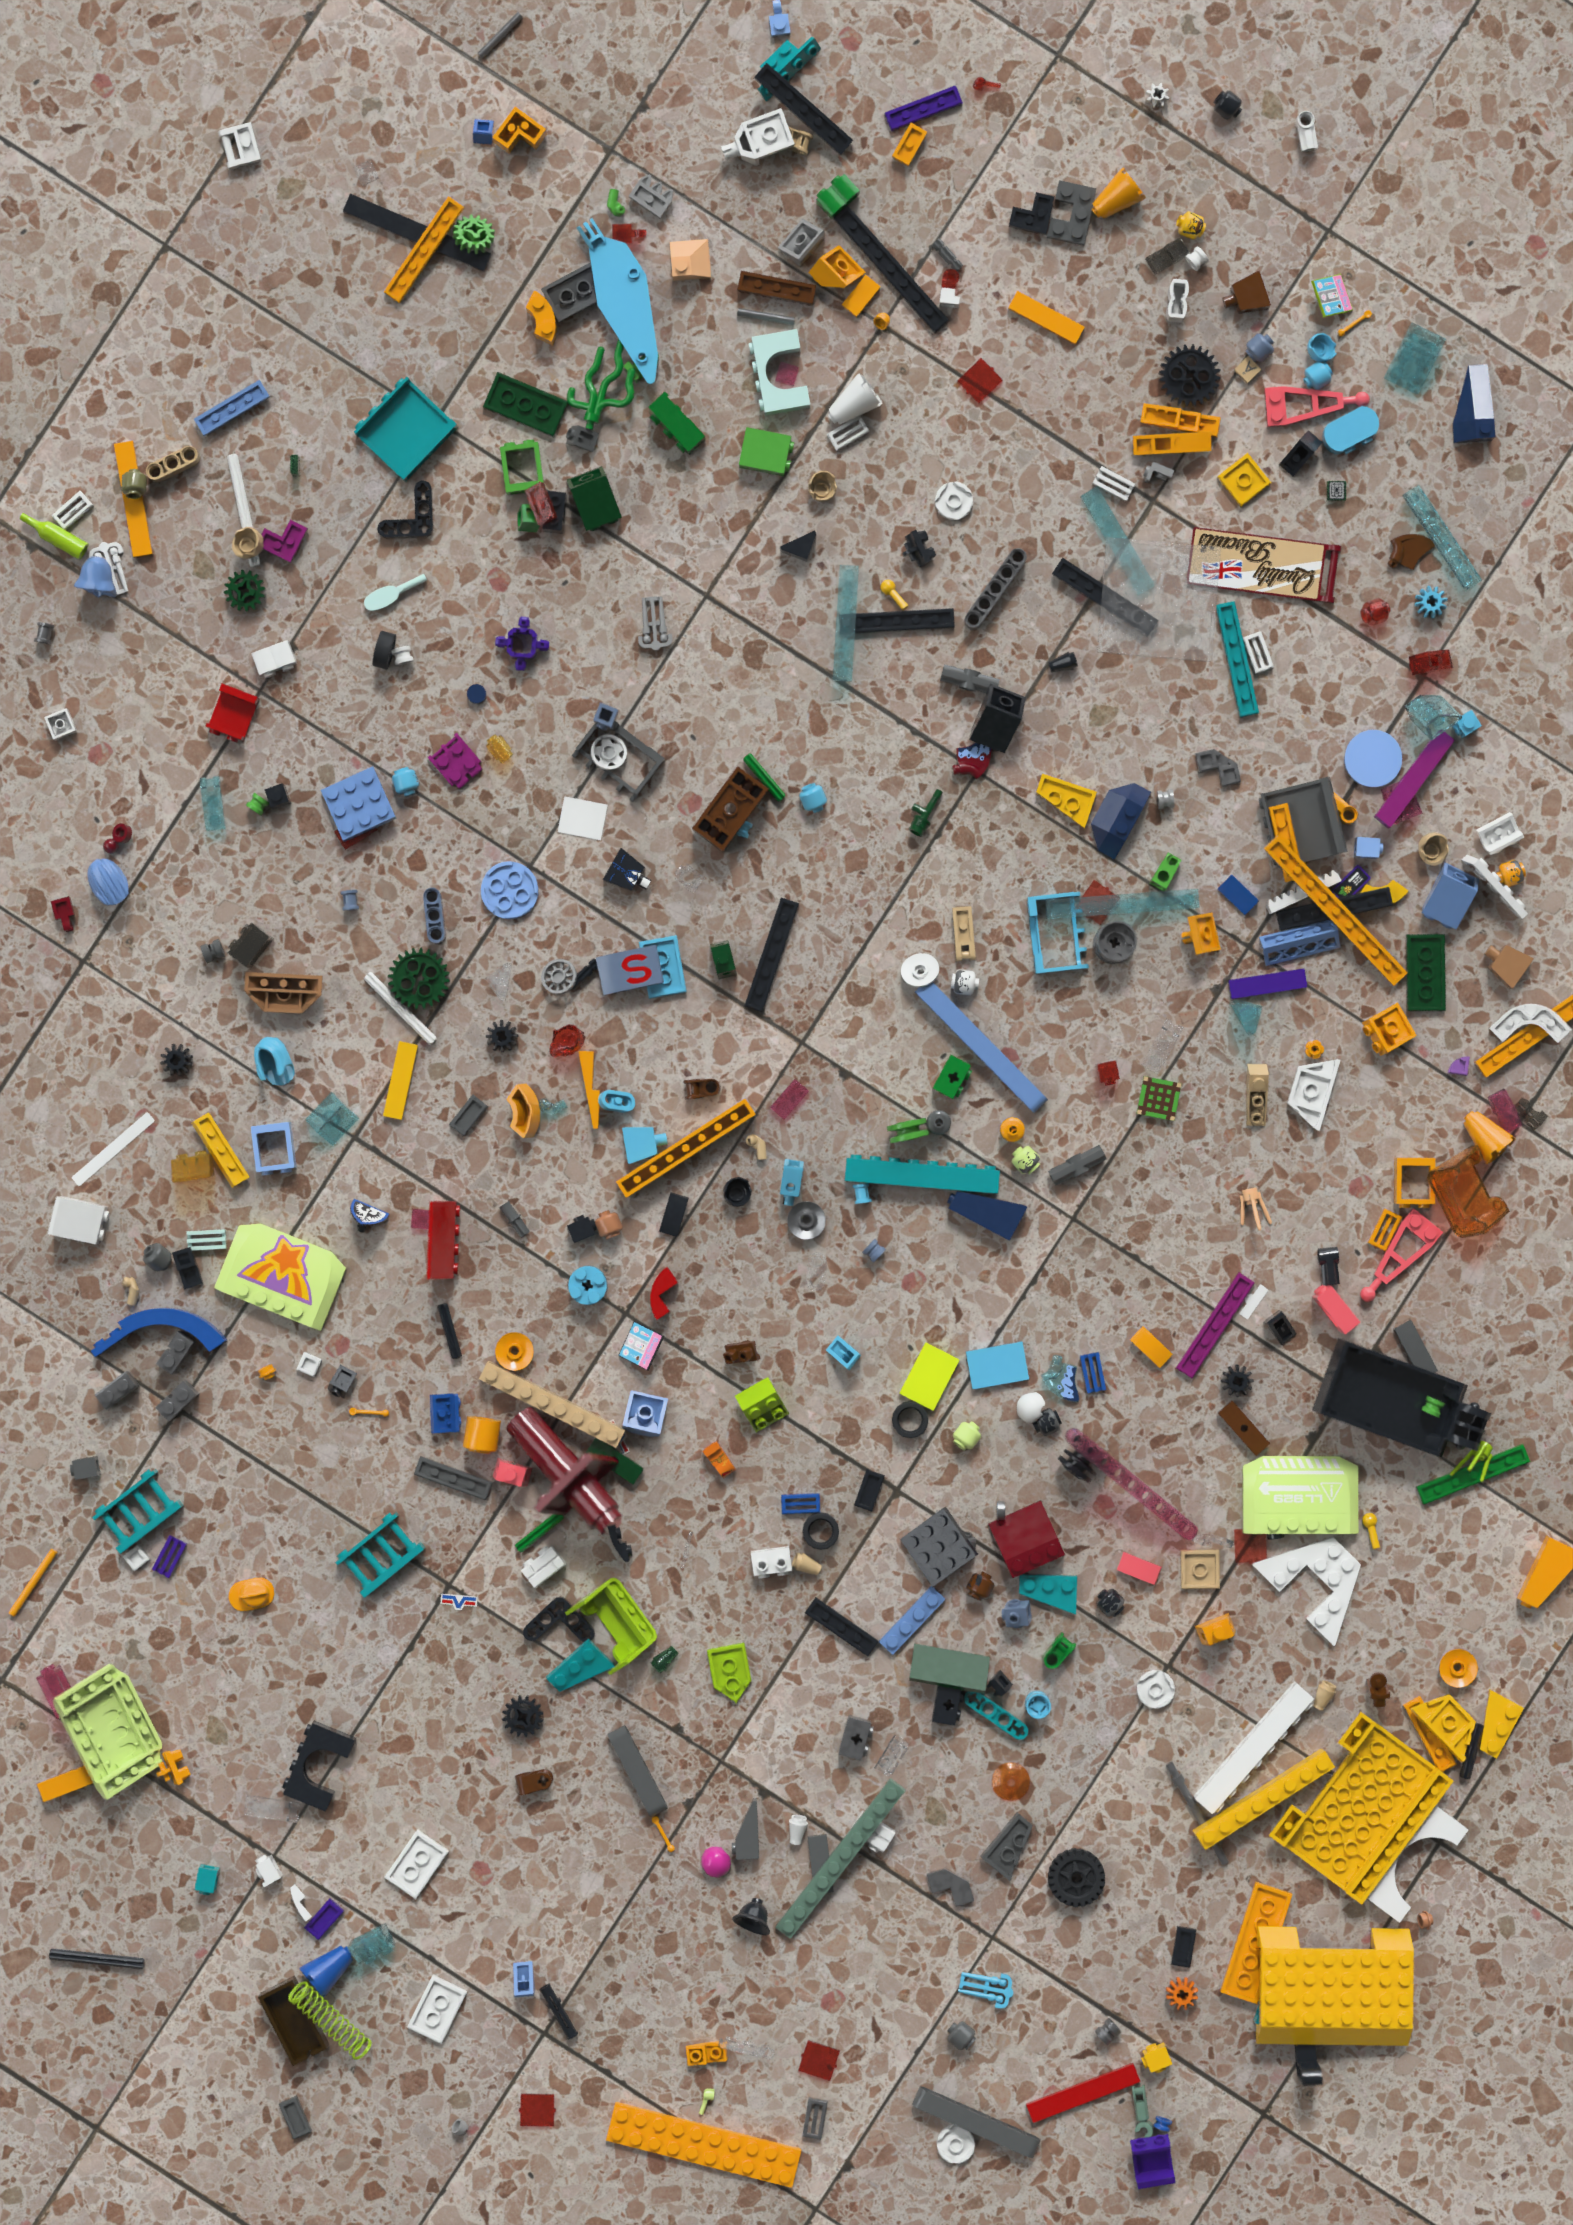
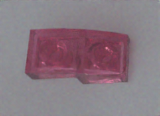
[1487,1089,1522,1133]

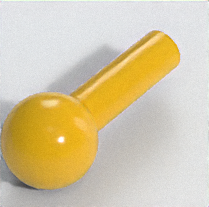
[880,580,909,611]
[1362,1513,1380,1549]

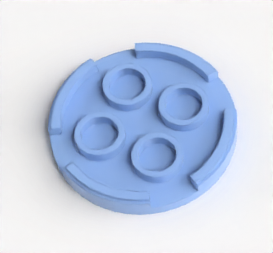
[1344,730,1402,788]
[481,861,539,919]

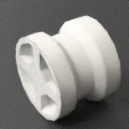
[1185,246,1209,271]
[392,646,414,666]

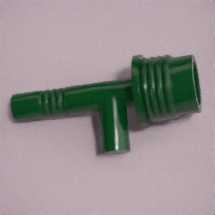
[909,789,943,837]

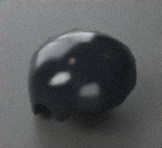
[723,1177,752,1207]

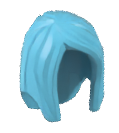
[254,1037,295,1086]

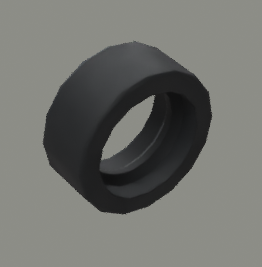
[372,631,396,670]
[892,1401,929,1438]
[803,1512,839,1550]

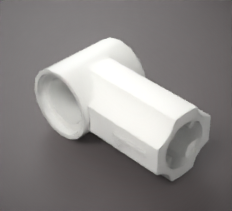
[1295,111,1318,152]

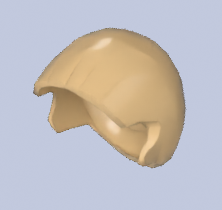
[232,527,264,559]
[1418,832,1449,866]

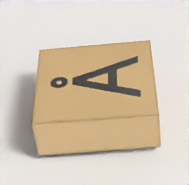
[1234,356,1261,384]

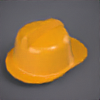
[229,1578,274,1611]

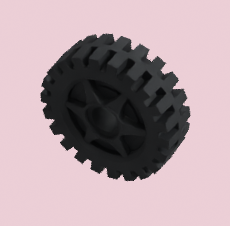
[1048,1848,1105,1907]

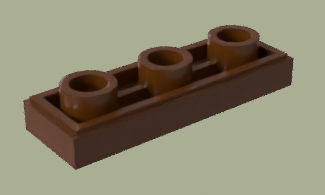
[1217,1400,1270,1456]

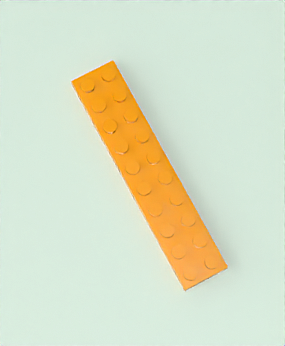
[606,2102,801,2188]

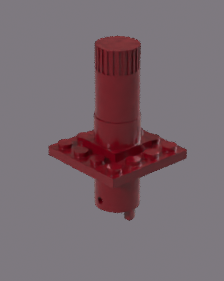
[506,1407,623,1536]

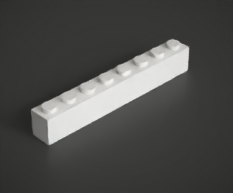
[1193,1681,1314,1814]

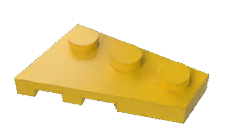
[1036,774,1097,828]
[1479,1689,1524,1759]

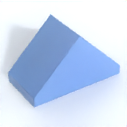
[513,1961,535,1998]

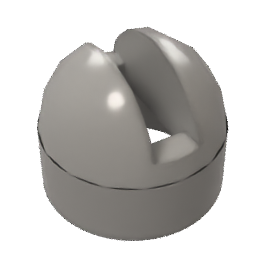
[452,2119,469,2136]

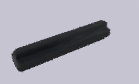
[437,1303,462,1359]
[1460,1723,1484,1779]

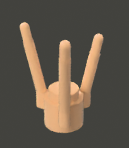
[1240,1187,1272,1231]

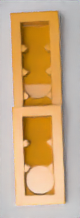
[578,1051,600,1129]

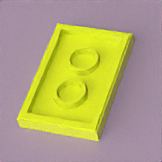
[899,1342,960,1411]

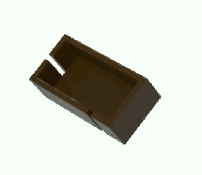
[258,1975,329,2066]

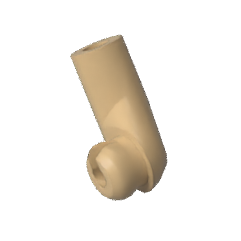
[746,1134,767,1160]
[122,1277,139,1306]

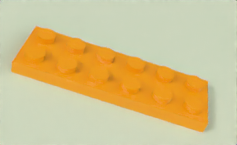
[1220,1881,1293,2004]

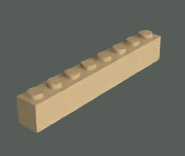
[479,1361,625,1448]

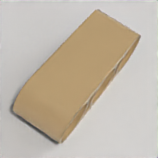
[146,446,200,483]

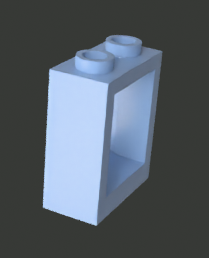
[251,1122,297,1176]

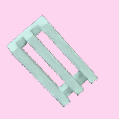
[186,1229,227,1250]

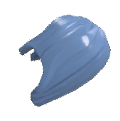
[87,858,129,905]

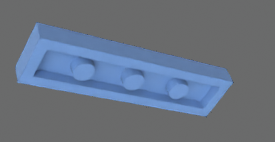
[194,380,270,437]
[879,1585,945,1655]

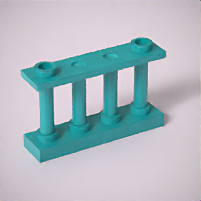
[92,1469,184,1554]
[335,1512,425,1598]

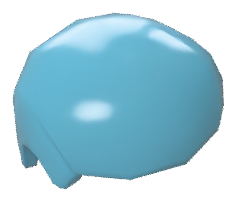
[1307,333,1337,362]

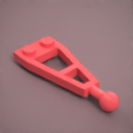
[1264,386,1370,427]
[1360,1208,1443,1302]

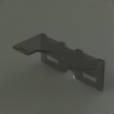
[1511,1098,1548,1131]

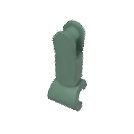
[1132,2085,1154,2138]

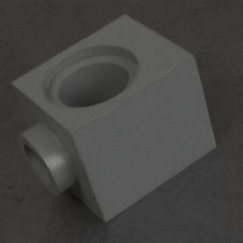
[70,1456,101,1480]

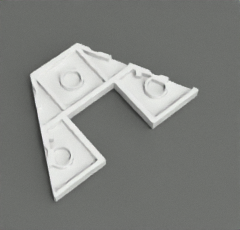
[1252,1537,1361,1646]

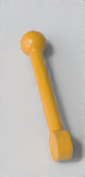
[1338,310,1372,336]
[349,1407,389,1417]
[652,1816,675,1852]

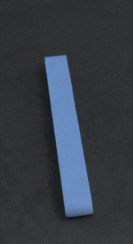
[915,982,1048,1113]

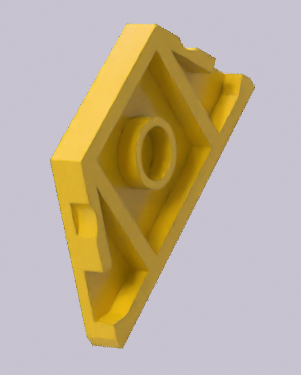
[1410,1694,1476,1762]

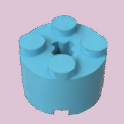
[568,1266,608,1305]

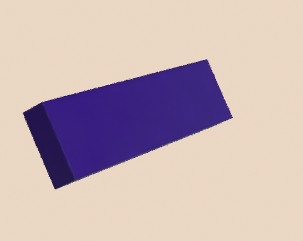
[884,85,963,132]
[1228,968,1307,999]

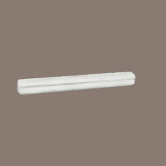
[364,972,437,1045]

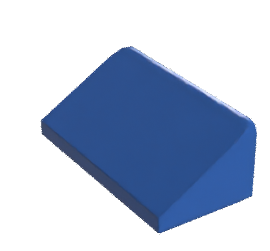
[1218,874,1259,915]

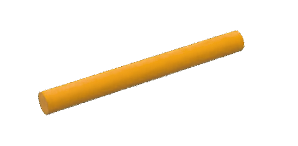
[8,1549,58,1617]

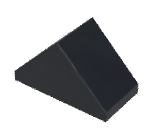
[780,531,816,562]
[1263,1310,1297,1345]

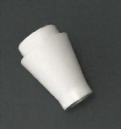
[789,1815,808,1845]

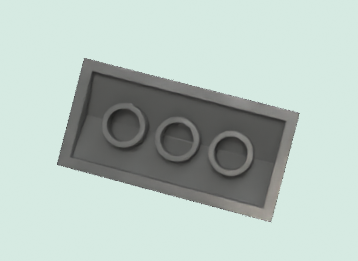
[541,262,597,322]

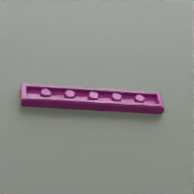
[1374,728,1455,829]
[1176,1272,1255,1379]

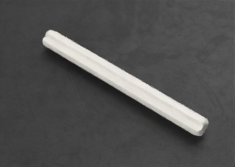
[227,454,260,567]

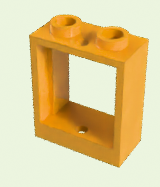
[1394,1158,1435,1208]

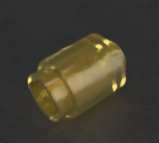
[486,734,513,764]

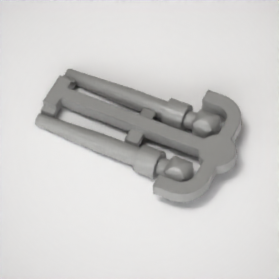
[638,596,672,651]

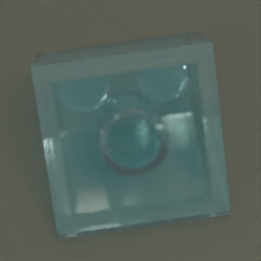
[1404,695,1462,741]
[347,1923,396,1964]

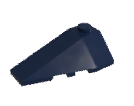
[1452,364,1495,443]

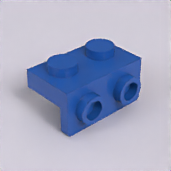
[430,1393,461,1433]

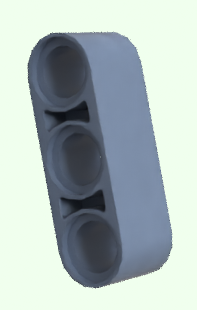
[423,888,446,944]

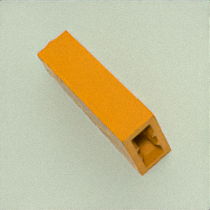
[1517,1536,1573,1609]

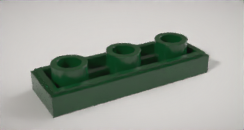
[586,1438,644,1485]

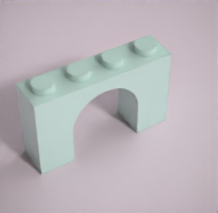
[749,329,810,416]

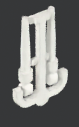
[89,542,128,597]

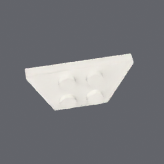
[1287,1059,1340,1131]

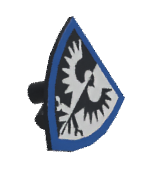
[350,1199,389,1233]

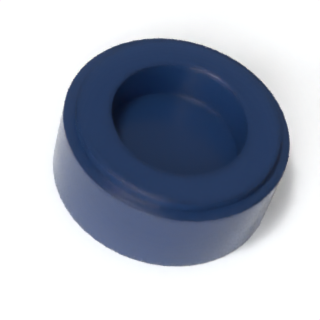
[467,684,487,704]

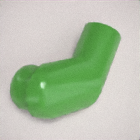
[607,189,625,217]

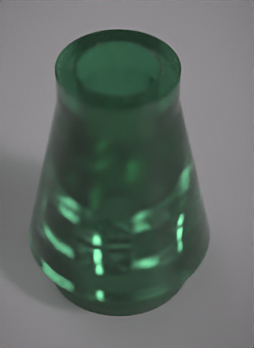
[650,1646,679,1674]

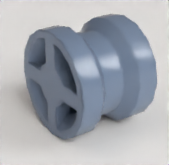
[862,1239,886,1263]

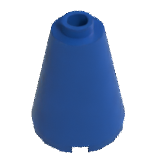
[299,1946,354,1998]

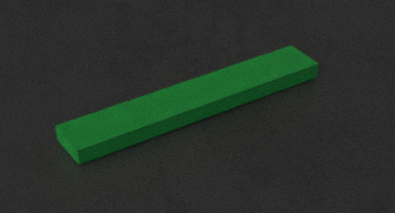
[1416,1444,1530,1505]

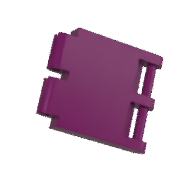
[427,733,483,789]

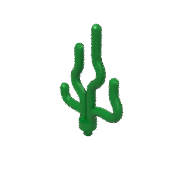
[567,338,636,430]

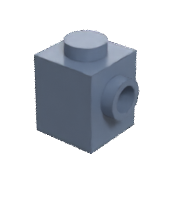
[593,703,619,731]

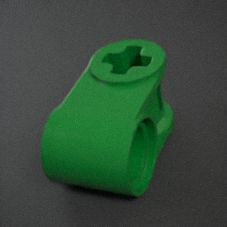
[1042,1632,1077,1669]

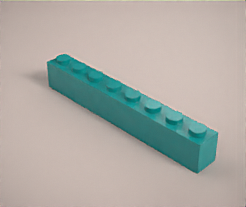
[845,1154,1000,1193]

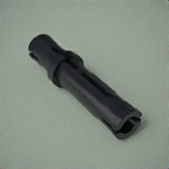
[539,1983,578,2040]

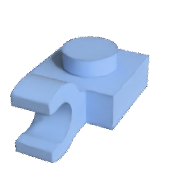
[769,0,791,37]

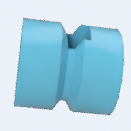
[1025,1690,1051,1719]

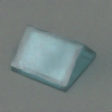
[1229,999,1263,1035]
[305,1092,359,1146]

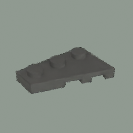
[981,1812,1033,1881]

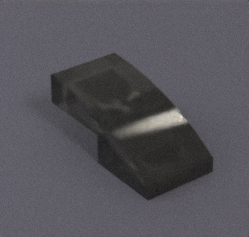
[1145,238,1190,275]

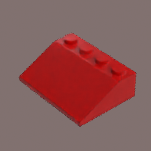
[427,1201,460,1279]

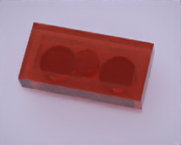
[525,482,557,526]

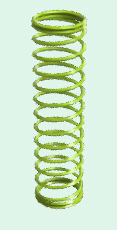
[289,1981,372,2060]

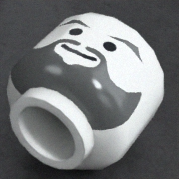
[951,969,979,996]

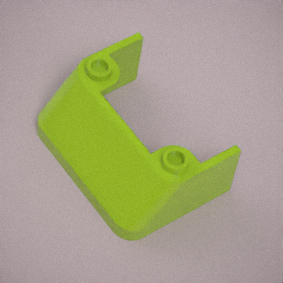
[565,1578,657,1675]

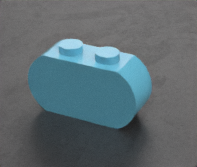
[1322,406,1379,454]

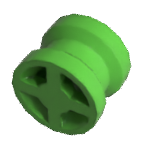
[246,793,269,816]
[1421,1396,1445,1418]

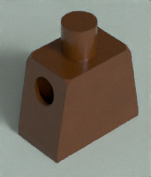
[1222,271,1271,314]

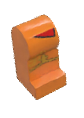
[703,1440,736,1479]

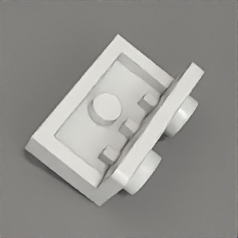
[1476,812,1524,855]

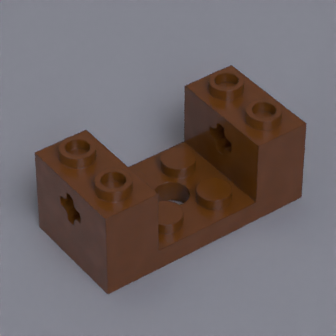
[692,766,769,853]

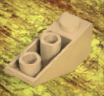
[1246,1064,1269,1126]

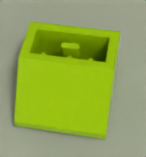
[735,1377,789,1433]

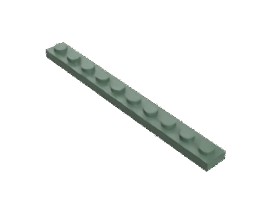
[775,1778,906,1939]

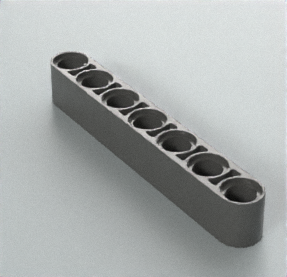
[912,2086,1041,2158]

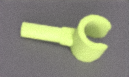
[699,2088,715,2115]

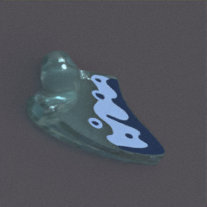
[1041,1355,1079,1402]

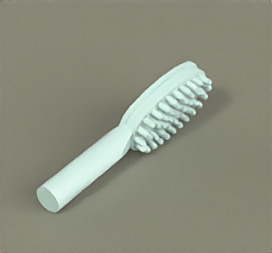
[364,574,427,611]

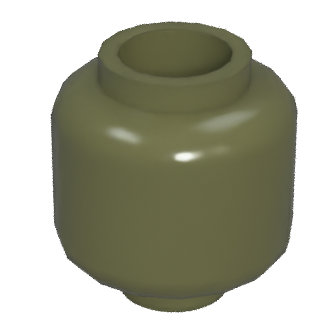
[121,469,147,499]

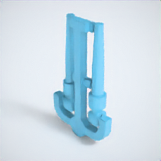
[958,1972,1013,2009]

